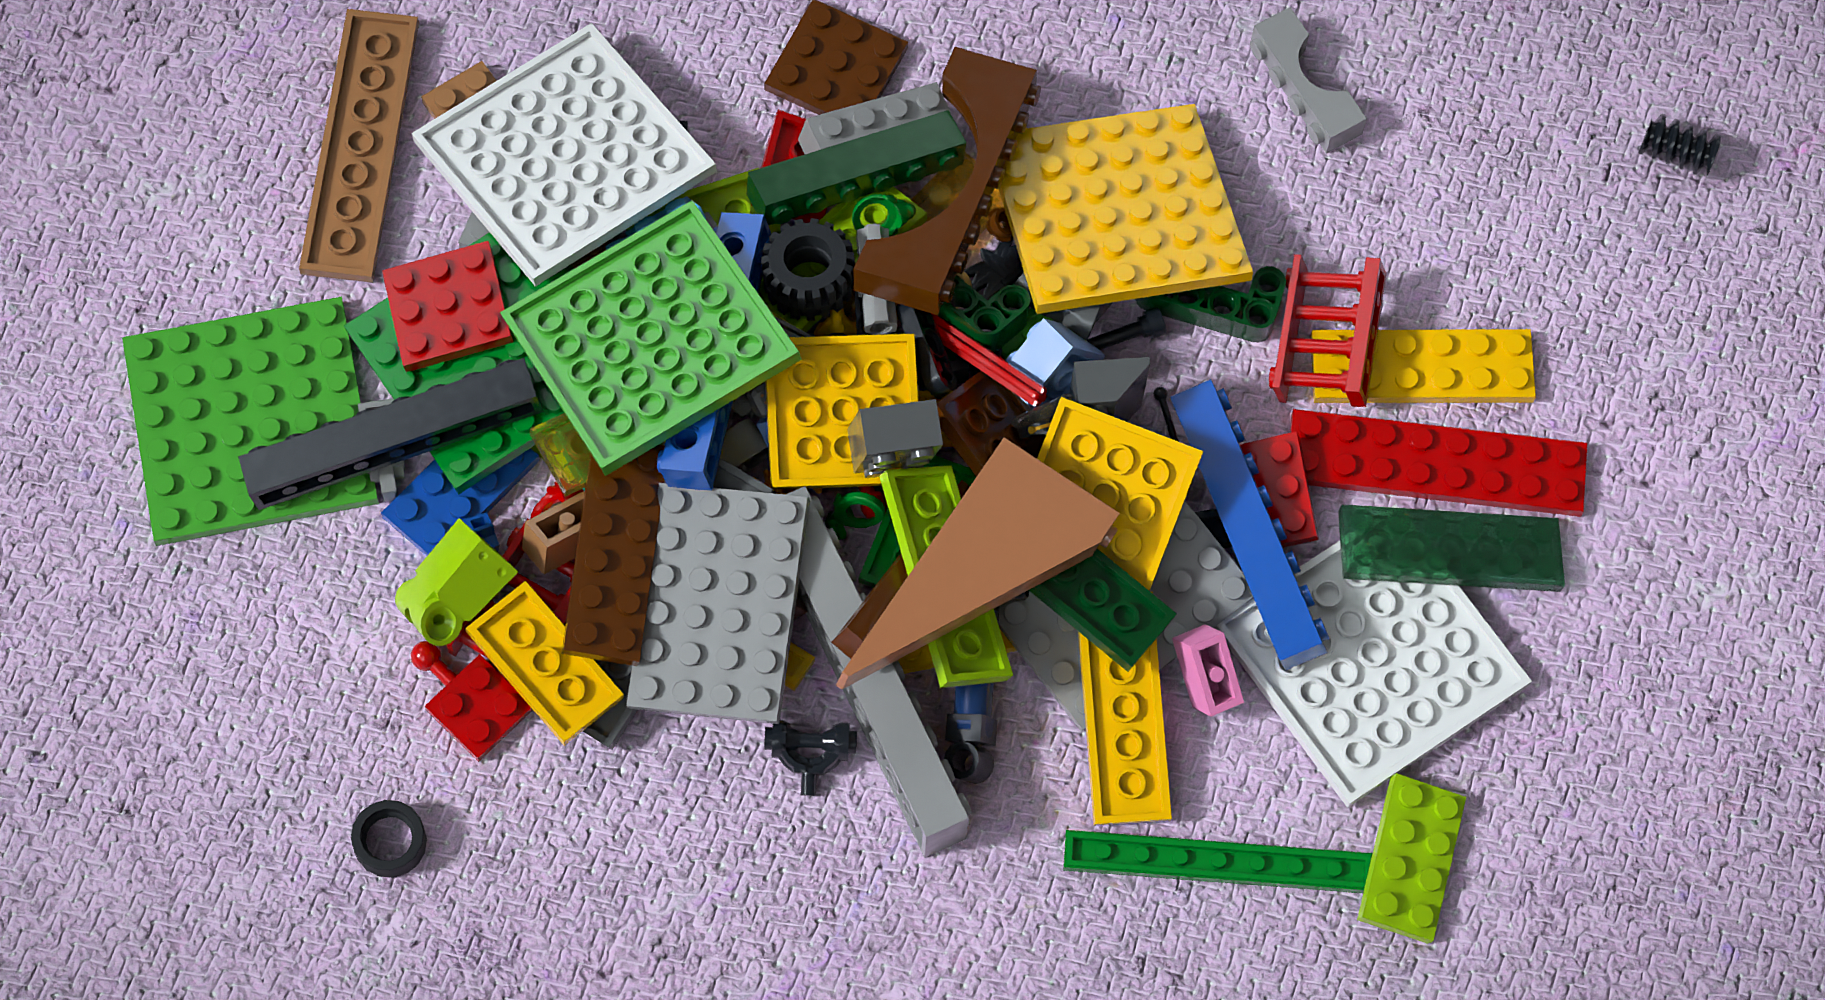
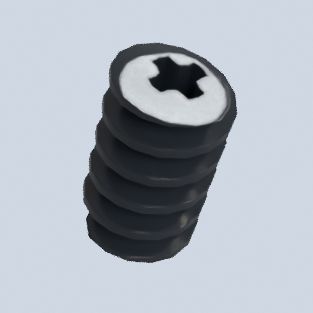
[1638,114,1721,176]

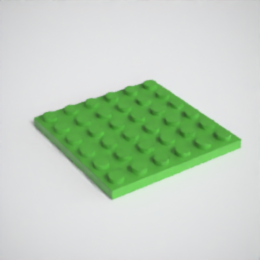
[500,200,802,476]
[122,296,379,546]

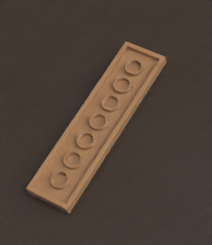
[299,9,419,283]

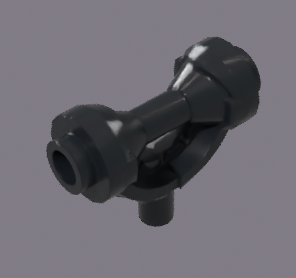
[764,720,857,796]

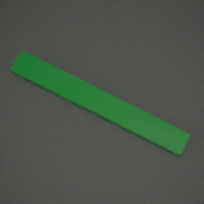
[1063,830,1373,893]

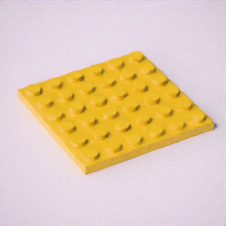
[999,104,1253,314]

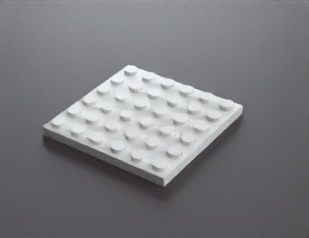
[412,23,717,287]
[1215,504,1532,808]

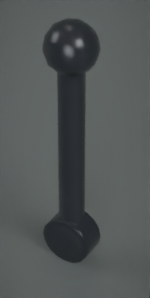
[1153,387,1179,442]

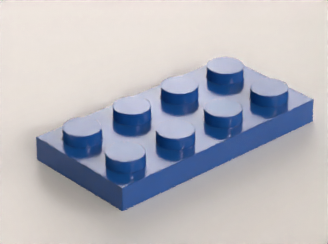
[381,448,540,556]

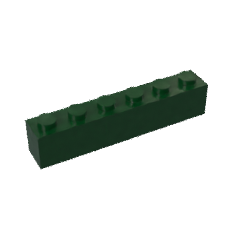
[746,110,967,226]

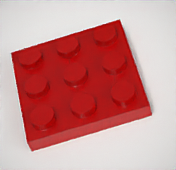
[382,240,514,372]

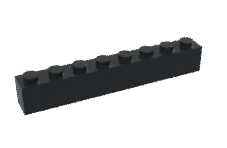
[238,358,544,510]

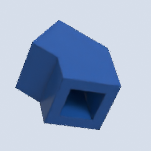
[465,512,500,552]

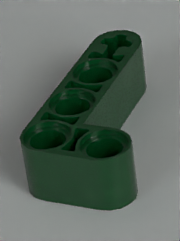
[1135,266,1286,343]
[939,275,1031,353]

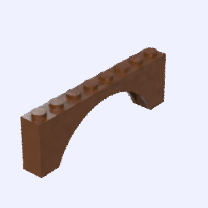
[853,47,1041,315]

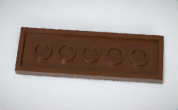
[561,445,665,666]

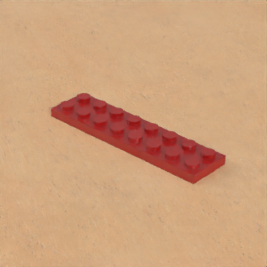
[1290,409,1588,517]

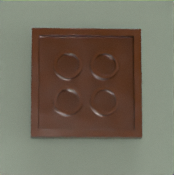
[764,0,908,115]
[937,371,1046,477]

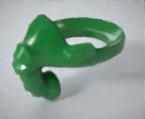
[852,194,916,237]
[825,492,885,540]

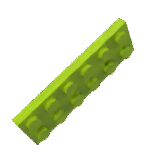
[879,466,1013,688]

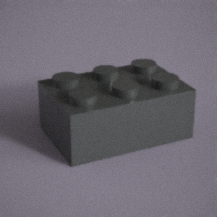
[847,399,943,478]

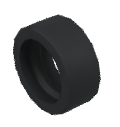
[351,800,427,878]

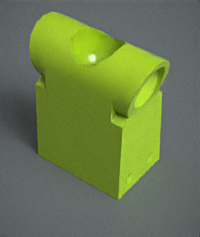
[395,518,518,646]

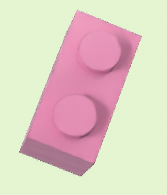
[1172,624,1244,716]

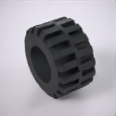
[761,218,855,321]

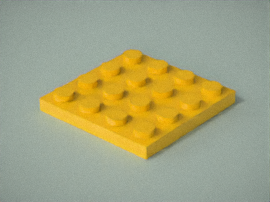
[765,334,918,490]
[1037,397,1204,591]

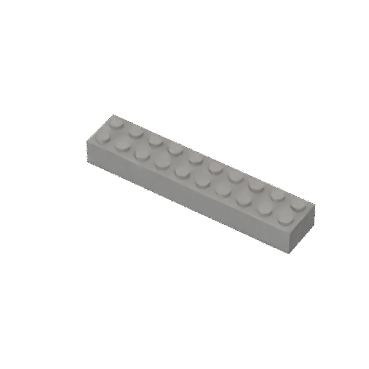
[786,486,972,858]

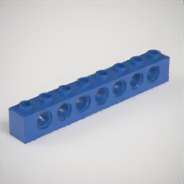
[657,212,772,491]

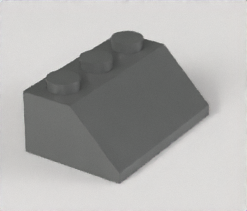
[1069,357,1150,422]

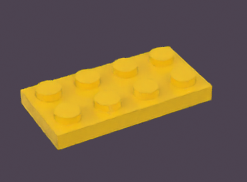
[466,581,624,746]

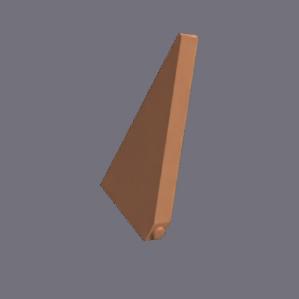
[836,438,1120,689]

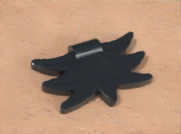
[964,237,1024,300]

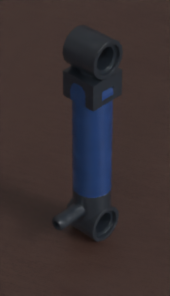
[944,590,1029,784]

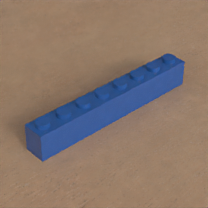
[1170,379,1330,670]

